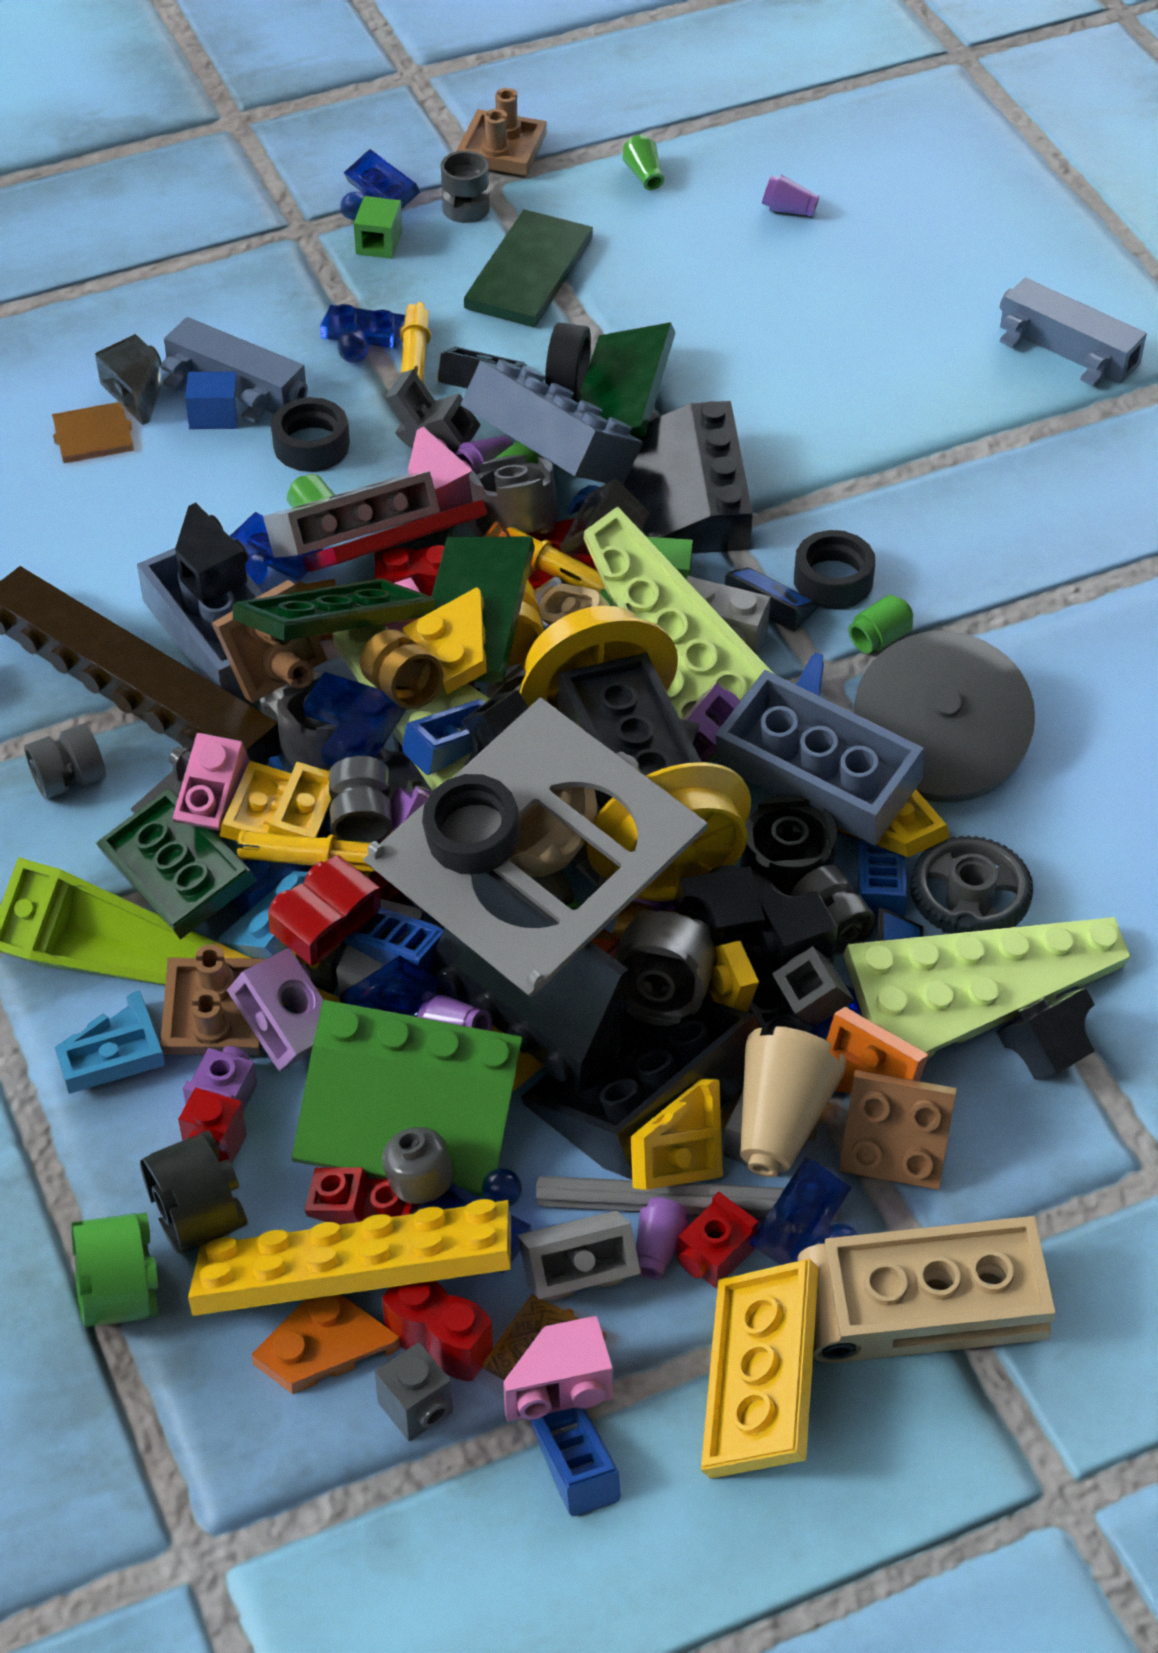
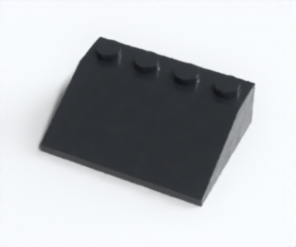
[615,401,753,554]
[435,870,628,1093]
[520,999,763,1180]

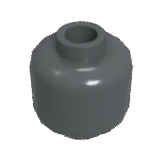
[382,1127,455,1204]

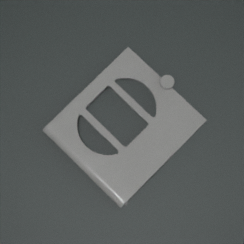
[363,697,708,996]

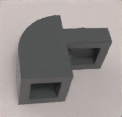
[385,369,481,453]

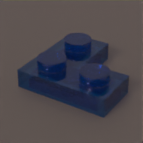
[303,671,407,766]

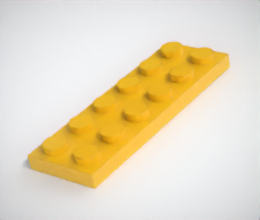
[188,1199,511,1316]

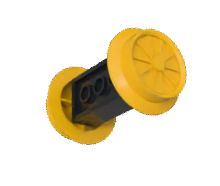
[520,606,751,901]

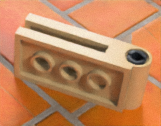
[797,1216,1056,1363]

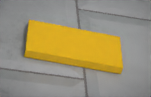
[701,1259,819,1479]

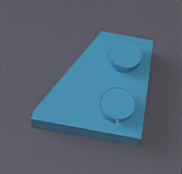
[216,871,308,959]
[55,990,165,1094]

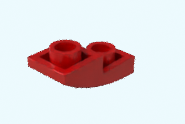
[304,1167,419,1225]

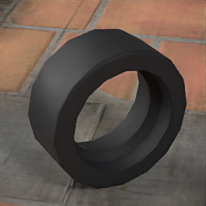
[545,322,591,402]
[271,397,350,472]
[794,530,875,609]
[422,774,521,874]

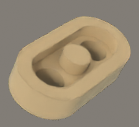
[539,584,610,626]

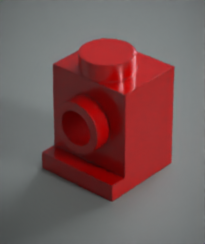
[178,1087,247,1165]
[676,1191,759,1288]

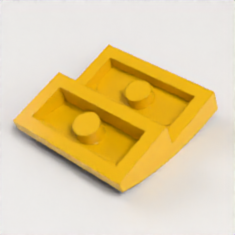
[220,761,332,841]

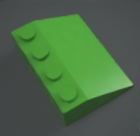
[292,1000,522,1199]

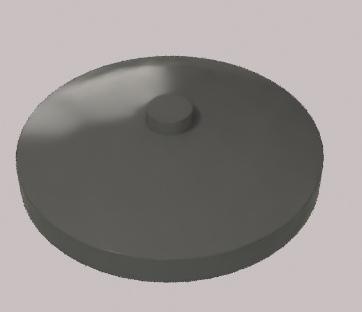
[853,631,1035,802]

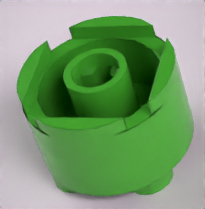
[71,1212,158,1328]

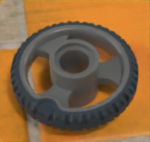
[910,835,1033,934]

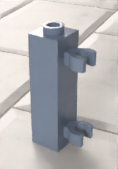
[999,277,1147,386]
[161,317,308,423]

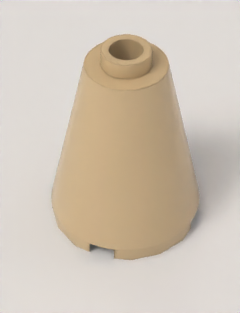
[740,1027,846,1177]

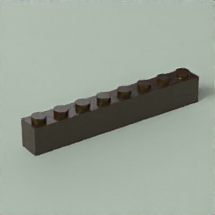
[0,566,281,766]

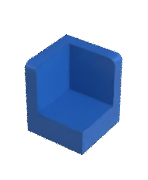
[185,372,238,429]

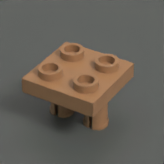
[456,88,547,176]
[212,580,328,703]
[160,944,265,1056]
[838,1070,956,1190]

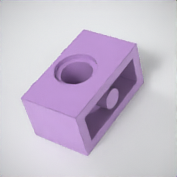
[227,948,323,1072]

